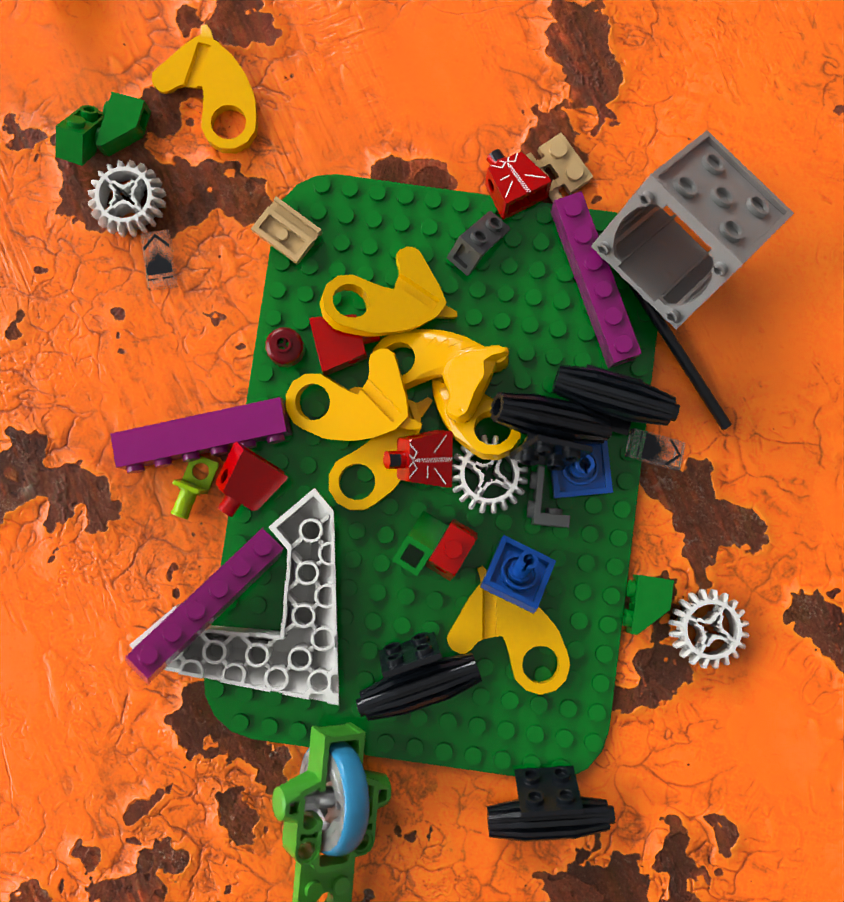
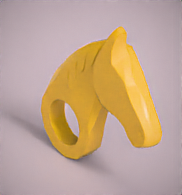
[151,24,258,154]
[319,247,457,337]
[373,329,509,423]
[432,345,521,460]
[286,348,422,441]
[329,387,433,511]
[447,566,570,695]

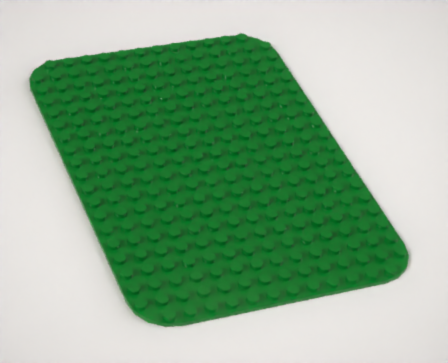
[204,174,658,776]

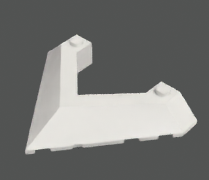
[129,488,339,705]

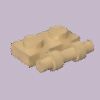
[526,132,594,202]

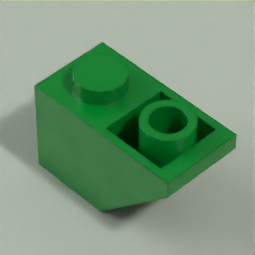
[95,92,151,156]
[55,105,104,166]
[392,511,448,577]
[623,574,674,635]

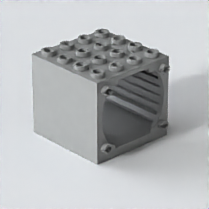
[591,130,794,329]

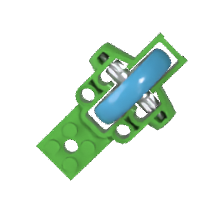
[272,722,391,902]

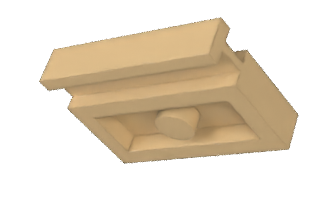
[251,196,323,265]

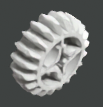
[87,160,166,238]
[452,435,528,514]
[668,589,750,669]

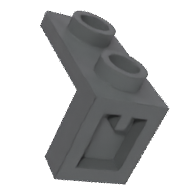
[446,211,510,276]
[526,465,570,528]

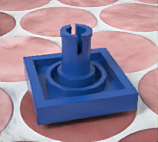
[550,440,613,499]
[480,535,556,614]

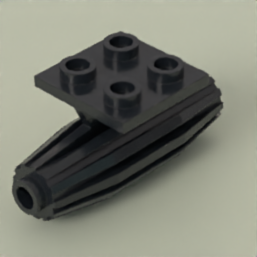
[552,364,680,436]
[490,392,613,471]
[356,632,482,721]
[487,766,615,842]

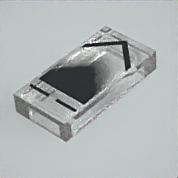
[140,230,178,291]
[625,428,686,471]

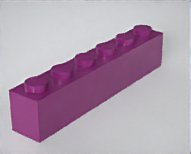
[550,191,642,369]
[110,397,292,474]
[125,528,284,684]

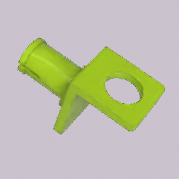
[170,455,219,519]

